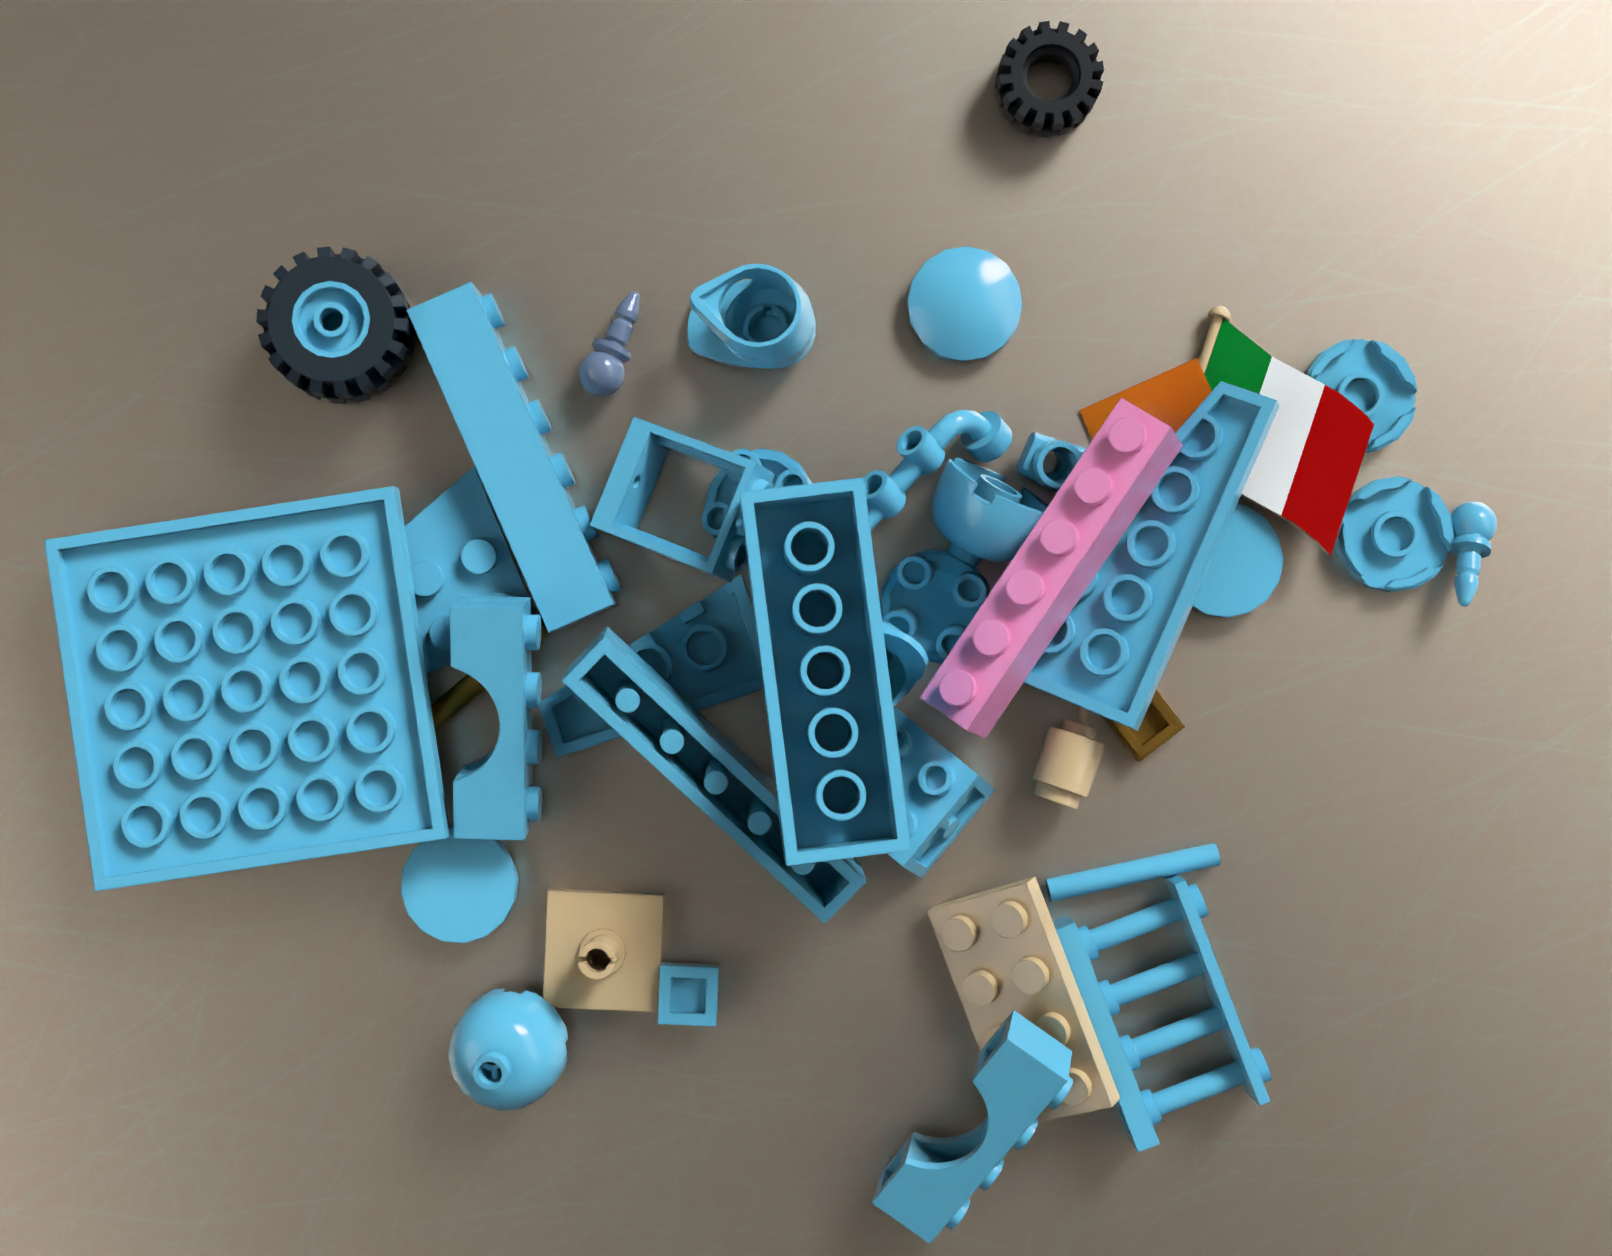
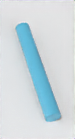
[1045,843,1221,902]

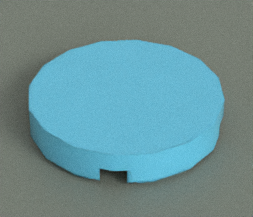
[1304,339,1417,453]
[1335,476,1454,592]
[1192,504,1284,618]
[401,826,519,943]

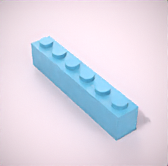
[407,282,622,633]
[562,626,866,924]

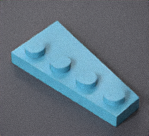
[539,574,763,758]

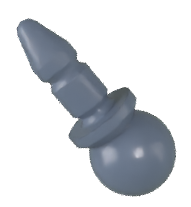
[579,291,640,397]

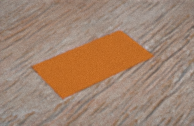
[1079,358,1212,440]

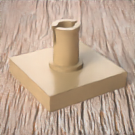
[543,888,665,1012]

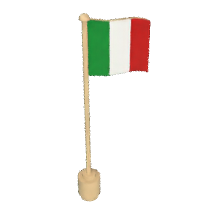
[1032,306,1374,810]

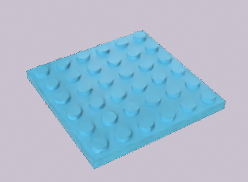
[44,486,451,891]

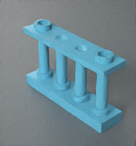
[1052,875,1272,1152]

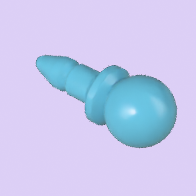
[1450,501,1497,607]

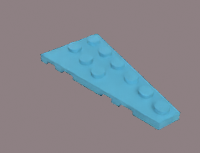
[1023,381,1280,731]
[405,466,539,675]

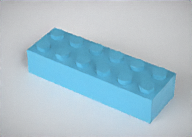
[739,477,912,866]

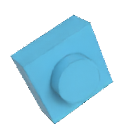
[658,962,719,1027]

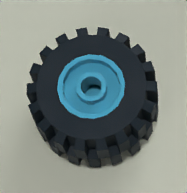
[256,246,415,404]

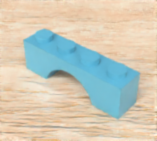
[450,596,543,840]
[872,1010,1073,1244]

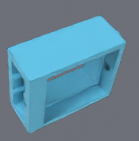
[590,416,775,583]

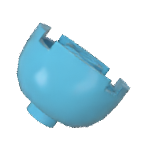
[932,458,1048,566]
[447,988,568,1111]

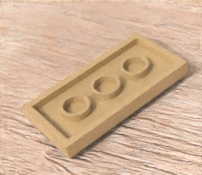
[927,876,1120,1123]

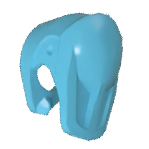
[687,264,816,369]

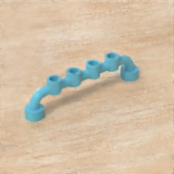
[864,410,1012,531]

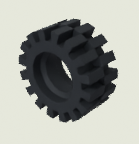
[995,21,1104,138]

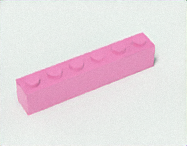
[920,398,1183,739]

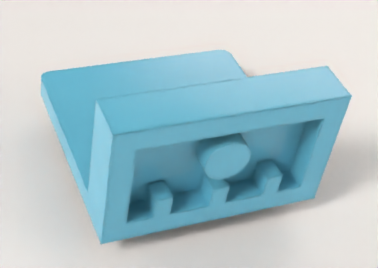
[887,707,995,879]

